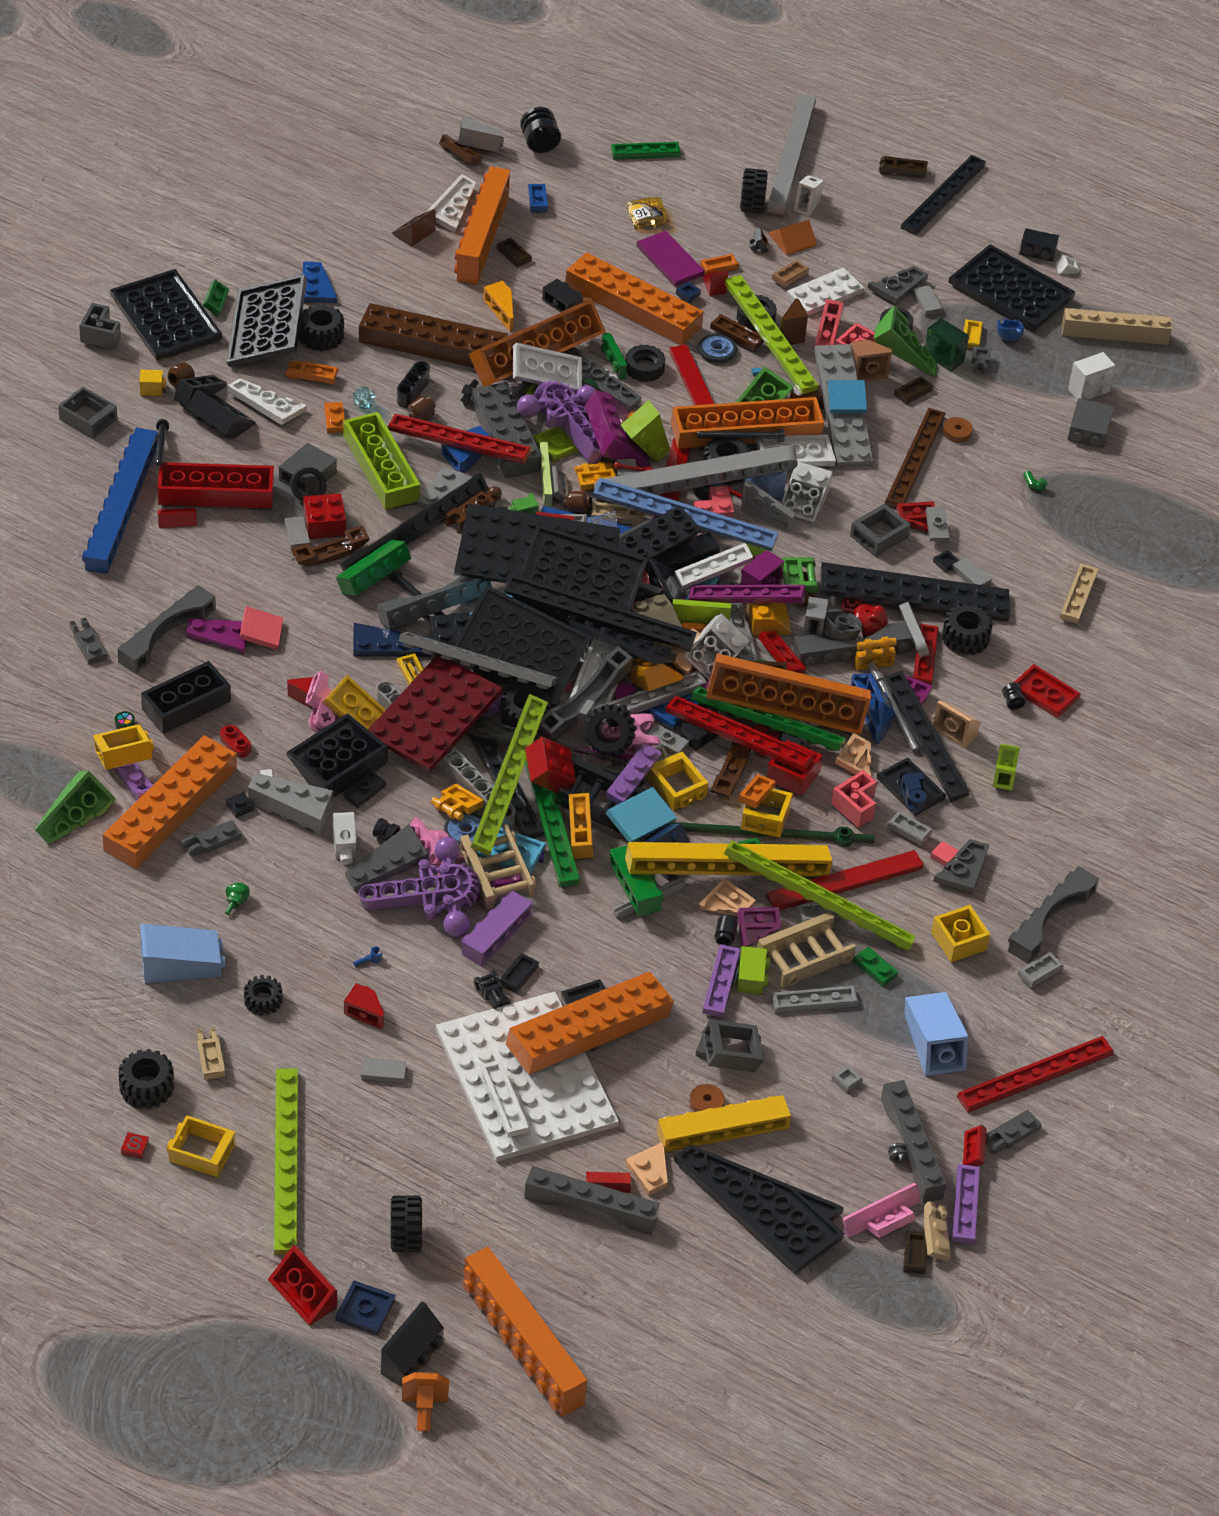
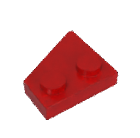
[896,501,935,532]

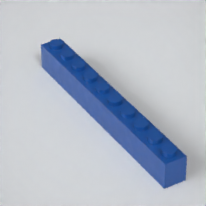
[82,427,158,574]

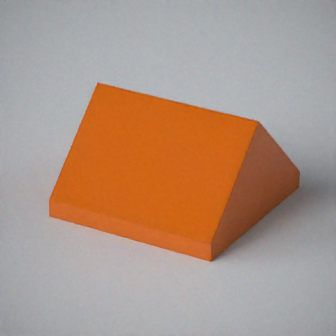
[769,220,816,255]

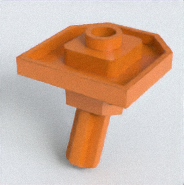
[402,1372,449,1432]

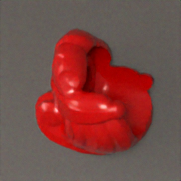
[853,604,888,638]

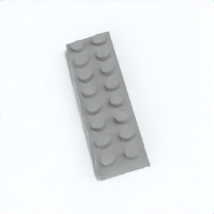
[814,344,873,467]
[399,632,557,689]

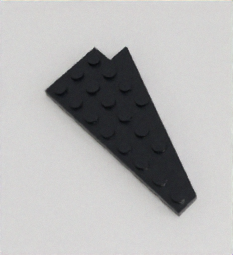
[674,1144,844,1274]

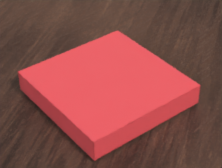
[239,606,283,650]

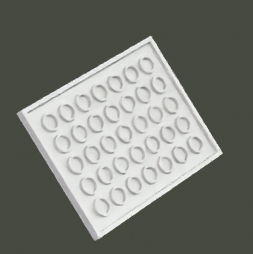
[435,992,619,1162]

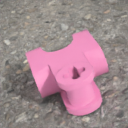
[306,671,340,733]
[601,714,661,755]

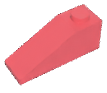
[814,299,844,347]

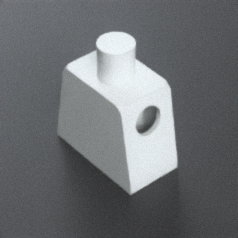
[794,175,824,216]
[333,812,356,865]

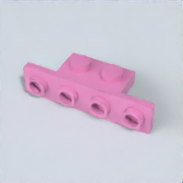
[410,817,464,875]
[843,1183,921,1238]

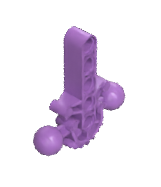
[517,380,603,464]
[359,837,480,937]

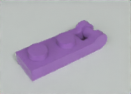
[113,763,154,801]

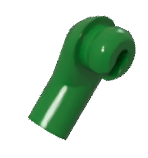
[1023,471,1048,491]

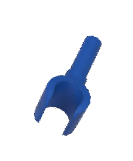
[353,946,383,966]

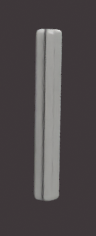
[613,877,685,919]

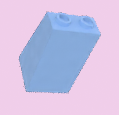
[140,924,225,984]
[904,992,968,1076]

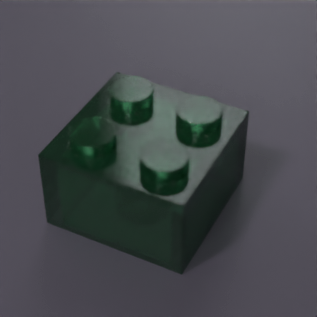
[925,318,969,372]

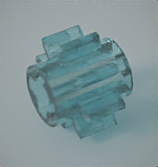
[353,387,376,409]

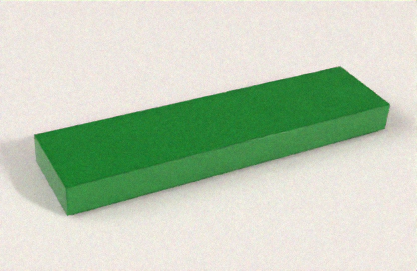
[611,142,681,160]

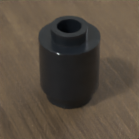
[714,915,738,946]

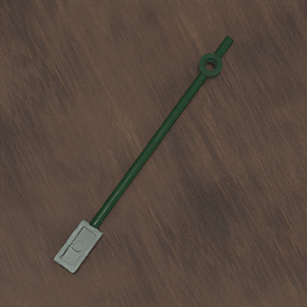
[650,822,875,847]

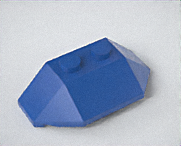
[850,673,895,745]

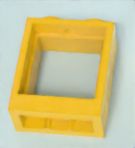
[93,724,154,770]
[647,752,709,811]
[741,789,793,838]
[166,1115,236,1178]

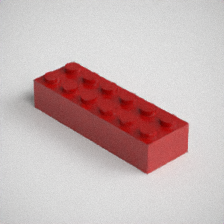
[157,462,274,508]

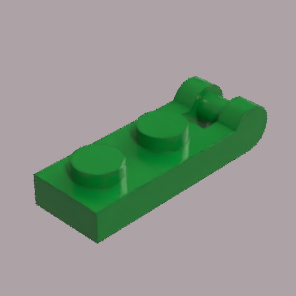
[601,333,627,380]

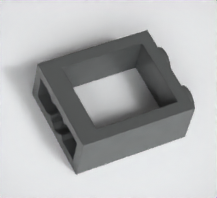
[58,386,118,439]
[850,503,910,557]
[702,1019,764,1072]

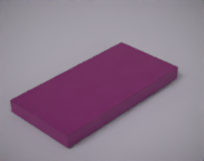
[636,230,705,286]

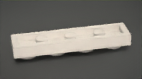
[675,543,753,590]
[480,1060,529,1138]

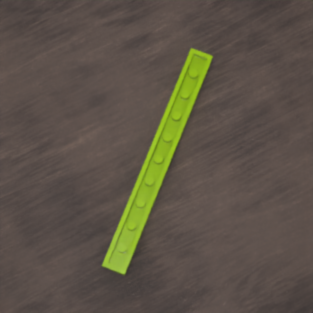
[725,275,818,395]
[470,694,548,856]
[724,840,916,951]
[274,1068,298,1255]

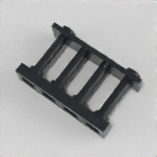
[555,758,646,834]

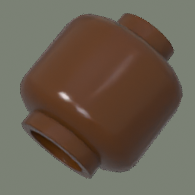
[168,362,195,388]
[408,396,436,421]
[564,491,593,514]

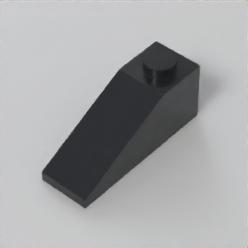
[173,375,227,408]

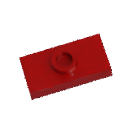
[963,1125,987,1167]

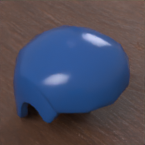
[997,319,1024,341]

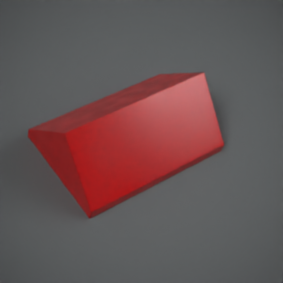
[268,1245,337,1325]

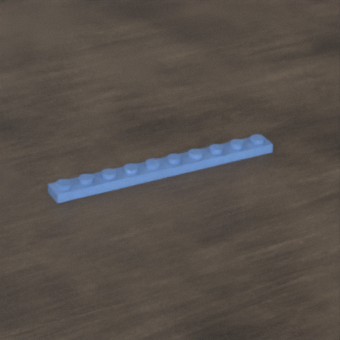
[593,478,778,551]

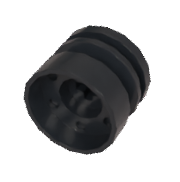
[520,107,561,153]

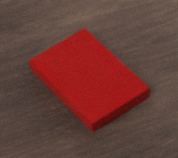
[1014,664,1081,719]

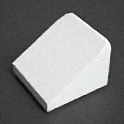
[1055,254,1080,275]

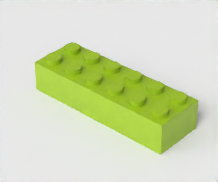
[343,412,420,510]

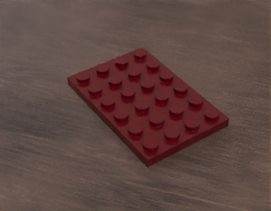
[368,653,502,773]

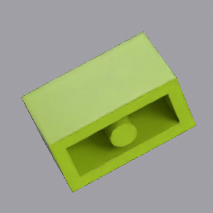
[737,946,770,995]

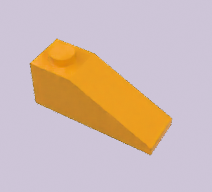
[483,280,513,332]
[569,793,594,859]

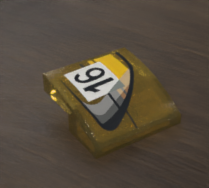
[626,197,670,230]

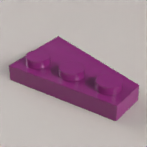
[187,618,246,655]

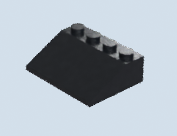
[286,713,388,798]

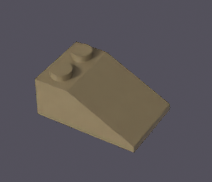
[631,594,682,651]

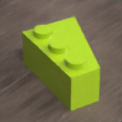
[621,400,671,462]

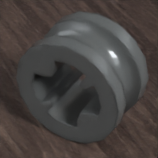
[888,1143,909,1163]

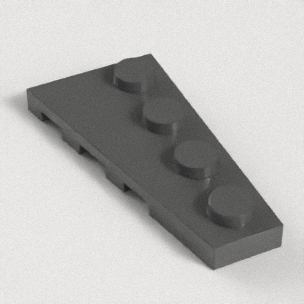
[345,824,428,892]

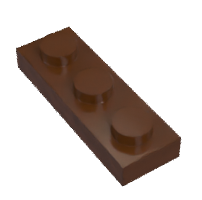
[710,314,764,351]

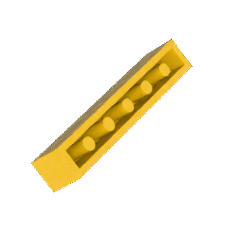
[657,1095,791,1153]

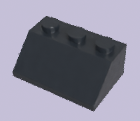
[187,389,256,438]
[648,558,686,605]
[381,1301,445,1387]

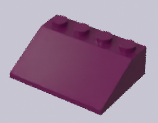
[585,390,651,467]

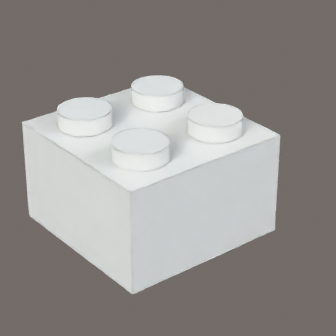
[1068,352,1115,400]

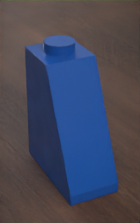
[441,426,490,474]

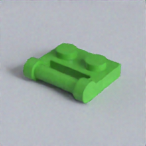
[781,557,819,593]

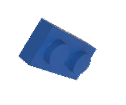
[528,184,548,212]

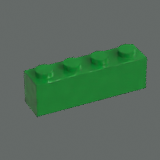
[336,540,412,596]
[609,845,664,917]

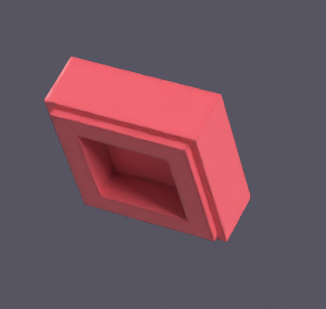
[930,841,959,866]

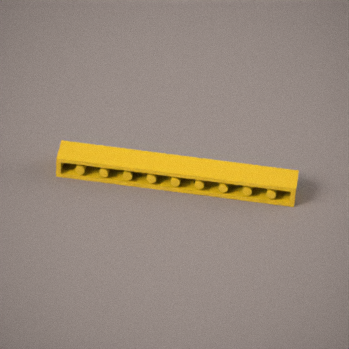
[625,842,833,877]

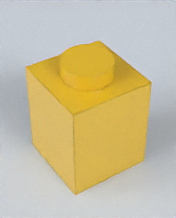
[139,369,166,396]

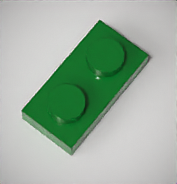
[202,279,229,316]
[853,946,898,987]

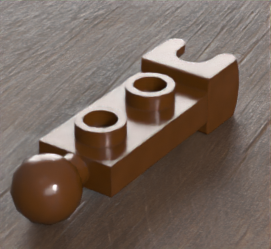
[445,486,502,533]

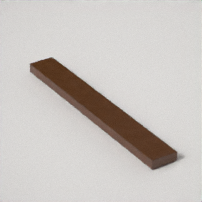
[885,408,946,509]

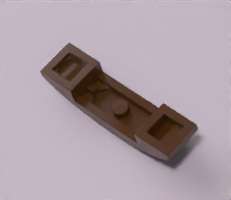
[291,525,370,565]
[710,741,752,798]

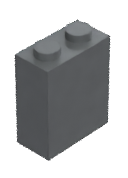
[1068,398,1114,448]
[279,443,337,496]

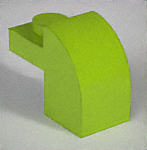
[992,743,1020,791]

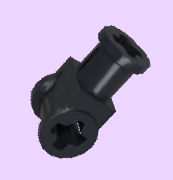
[473,970,511,1009]

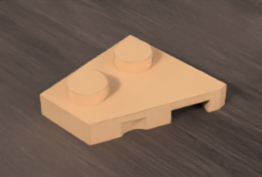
[835,733,871,776]
[699,878,756,917]
[625,1143,668,1196]

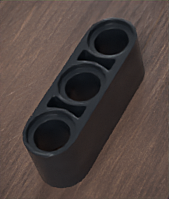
[397,361,430,408]

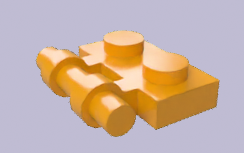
[574,461,616,491]
[854,637,897,671]
[431,783,484,821]

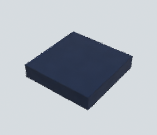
[335,1280,396,1336]

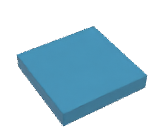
[827,380,867,413]

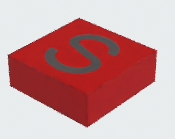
[121,1132,149,1159]

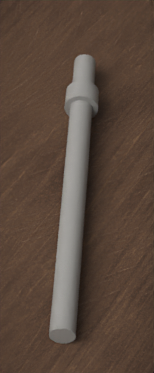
[868,662,920,753]

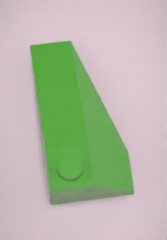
[874,306,937,377]
[735,366,794,403]
[34,770,116,844]

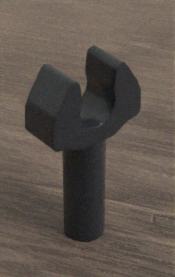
[460,379,479,404]

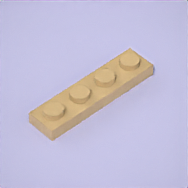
[1060,563,1099,624]

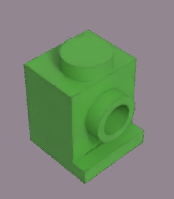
[508,493,539,514]

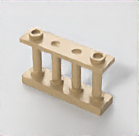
[460,824,537,910]
[757,912,856,988]

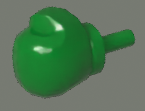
[225,882,250,915]

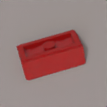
[157,507,197,528]
[586,1171,631,1193]

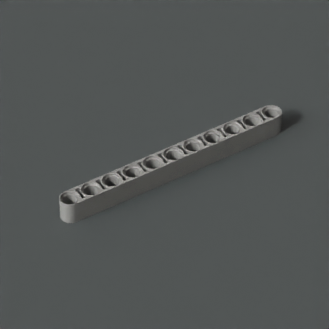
[767,94,816,217]
[594,445,798,503]
[377,681,516,830]

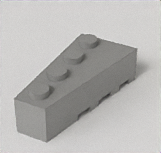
[248,772,333,836]

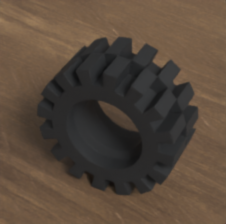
[244,975,283,1016]

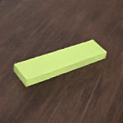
[540,442,552,508]

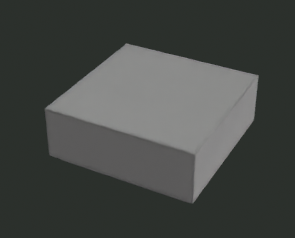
[832,1065,863,1093]

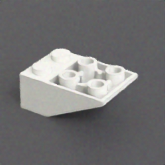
[781,462,833,523]
[683,614,750,680]

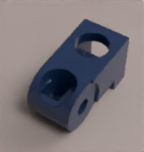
[901,772,926,813]

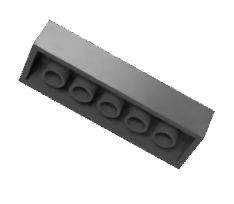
[471,382,541,478]

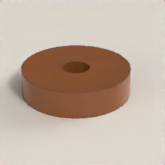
[943,417,973,443]
[689,1084,725,1112]

